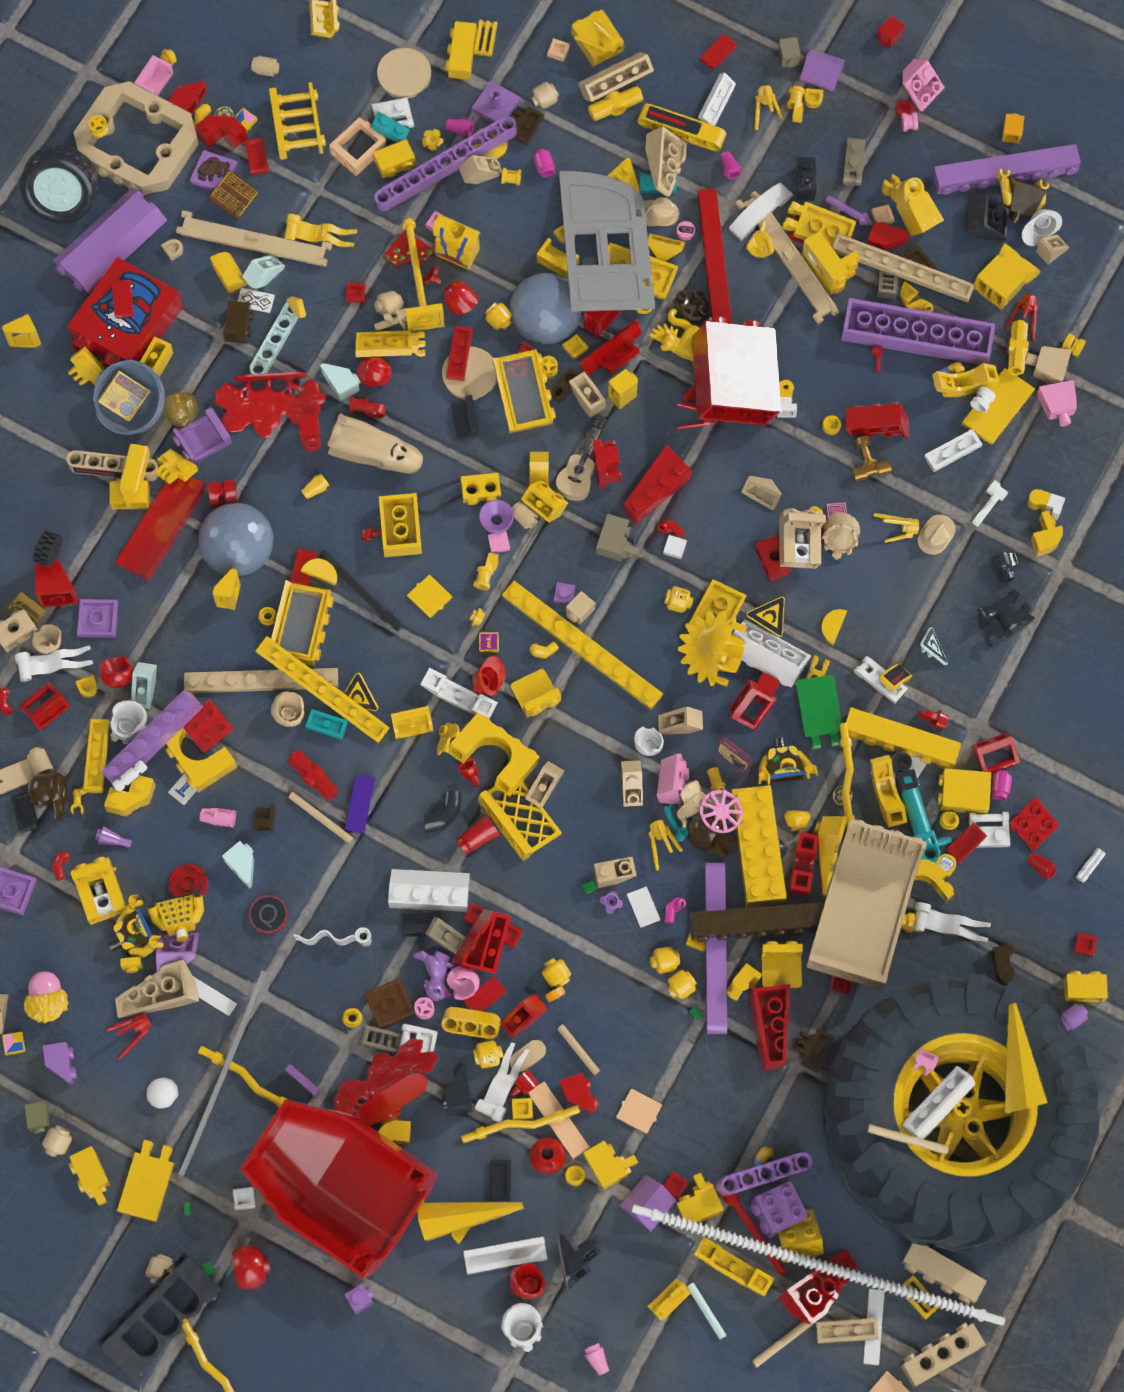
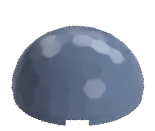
[509,273,582,344]
[93,360,165,435]
[198,503,274,576]

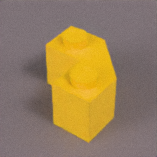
[104,776,156,817]

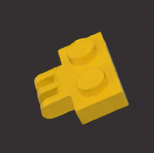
[68,346,106,386]
[155,448,198,484]

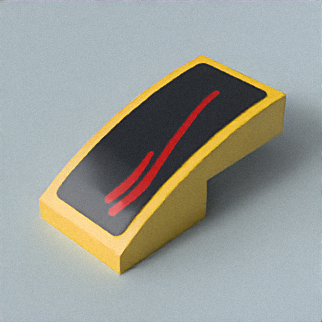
[878,663,912,691]

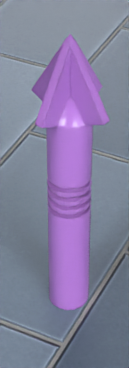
[825,195,873,225]

